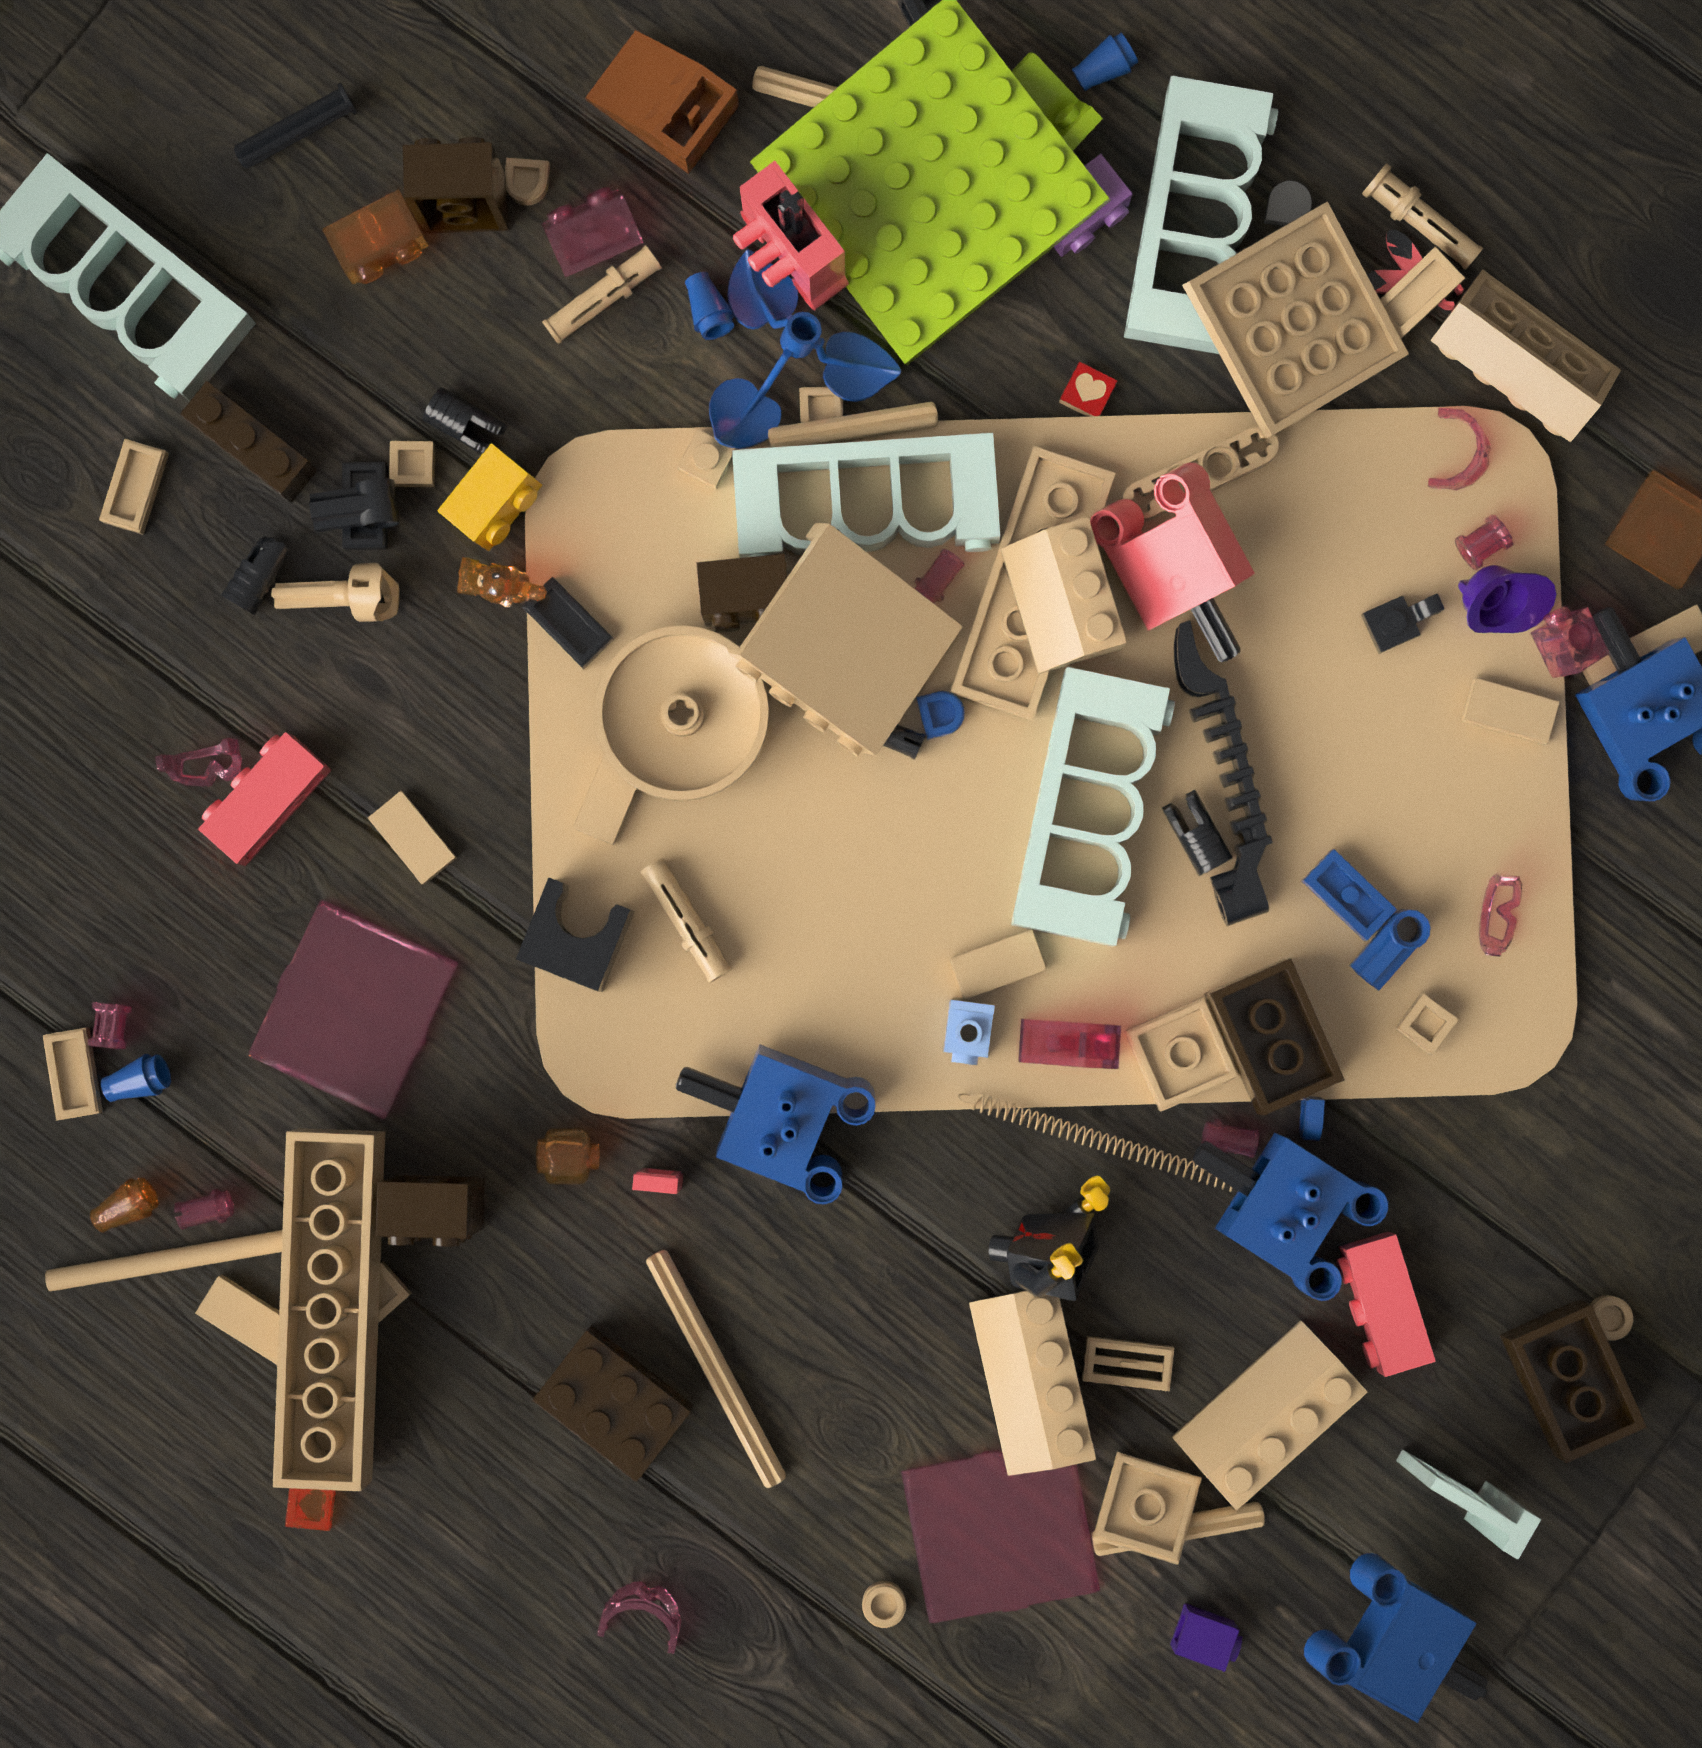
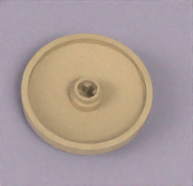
[594,625,769,801]

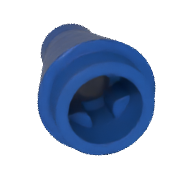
[1072,33,1139,91]
[685,272,734,340]
[101,1054,171,1102]

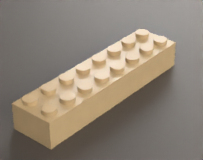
[273,1128,385,1491]

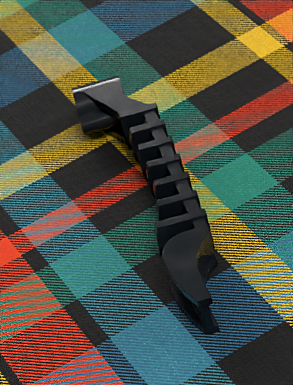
[1173,620,1273,926]

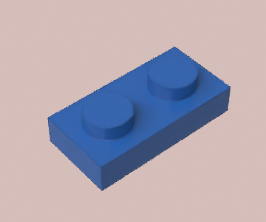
[1302,849,1397,941]

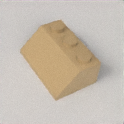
[1001,517,1127,674]

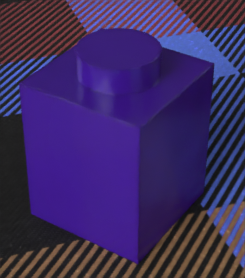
[1170,1603,1242,1672]

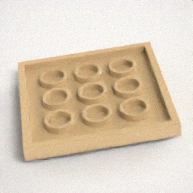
[1182,201,1409,439]

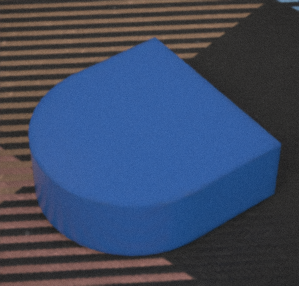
[916,691,965,740]
[1299,1096,1325,1141]

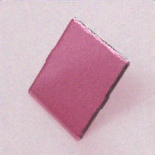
[248,900,458,1119]
[901,1450,1100,1623]

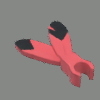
[1367,229,1464,310]

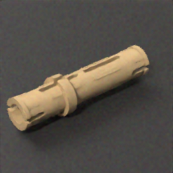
[542,245,662,345]
[640,858,733,983]

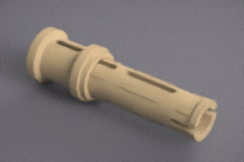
[1362,163,1483,269]

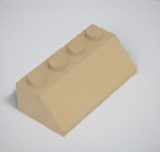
[1431,269,1621,442]
[969,1290,1096,1476]
[1172,1320,1368,1511]

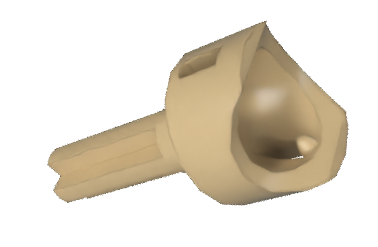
[272,563,399,622]

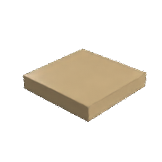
[1124,997,1240,1112]
[1093,1452,1202,1565]

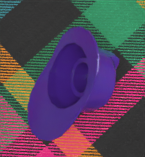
[1458,565,1557,633]

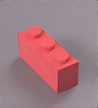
[198,732,332,866]
[1336,1231,1436,1377]

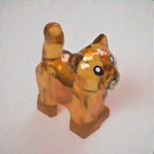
[457,557,546,608]

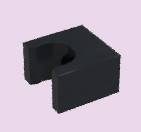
[516,877,635,992]

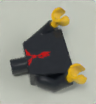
[989,1176,1110,1301]

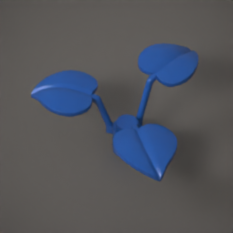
[709,249,901,449]

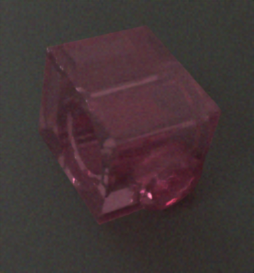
[1530,606,1610,678]

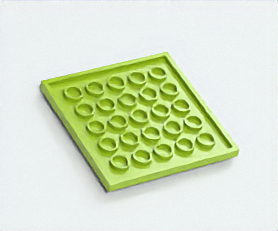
[750,0,1111,365]

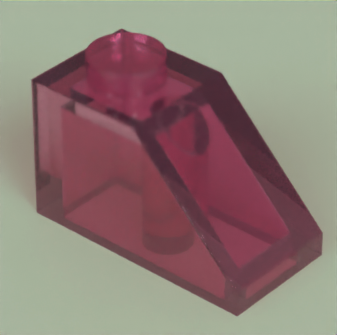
[1018,1019,1121,1069]

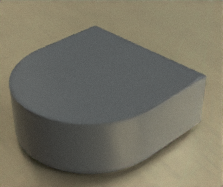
[1264,181,1312,227]

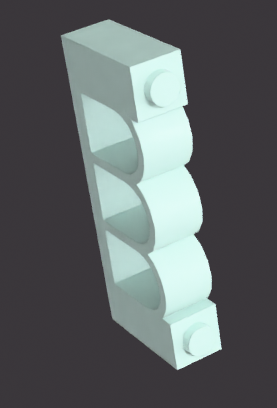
[1124,76,1278,354]
[0,153,256,401]
[732,433,1000,558]
[1011,667,1175,947]

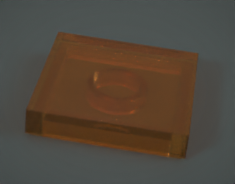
[1605,470,1702,590]

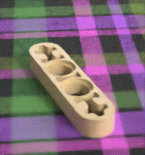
[1122,426,1279,522]

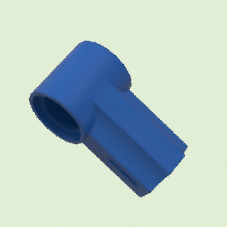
[1349,909,1431,991]

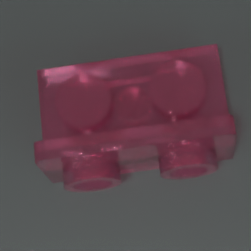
[541,187,644,278]

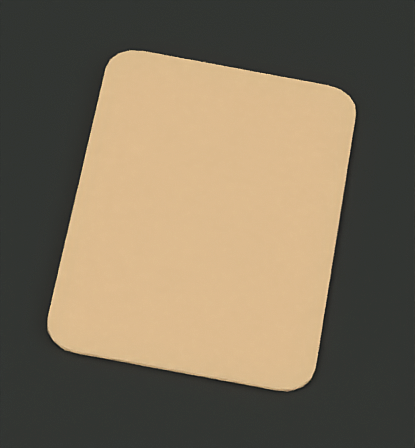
[525,406,1577,1119]

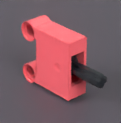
[733,161,849,310]
[1090,462,1255,662]

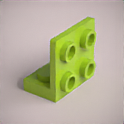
[1012,52,1103,151]

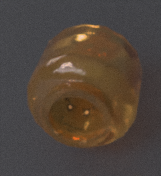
[536,1128,600,1184]

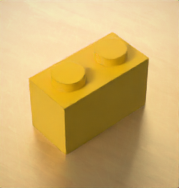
[437,443,542,551]

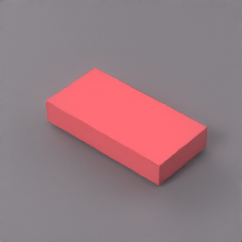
[632,1168,683,1194]

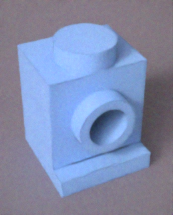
[943,1000,995,1065]

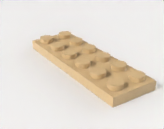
[950,446,1116,720]

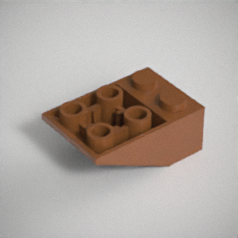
[585,30,739,174]

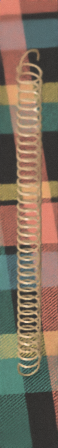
[958,1093,1238,1192]

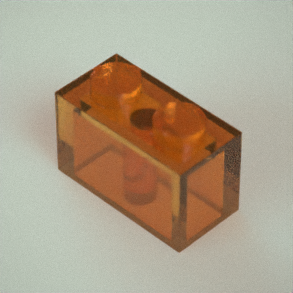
[322,189,428,285]

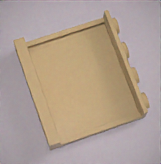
[727,523,963,756]

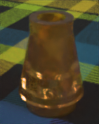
[90,1177,159,1233]

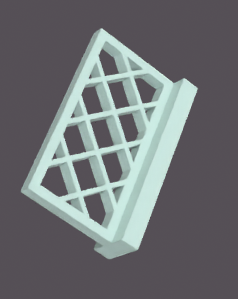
[1396,1449,1541,1559]

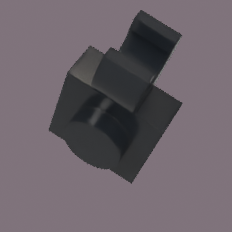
[1361,593,1445,654]

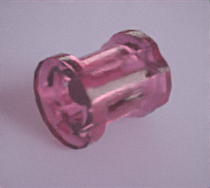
[1455,514,1514,570]
[87,1002,132,1049]

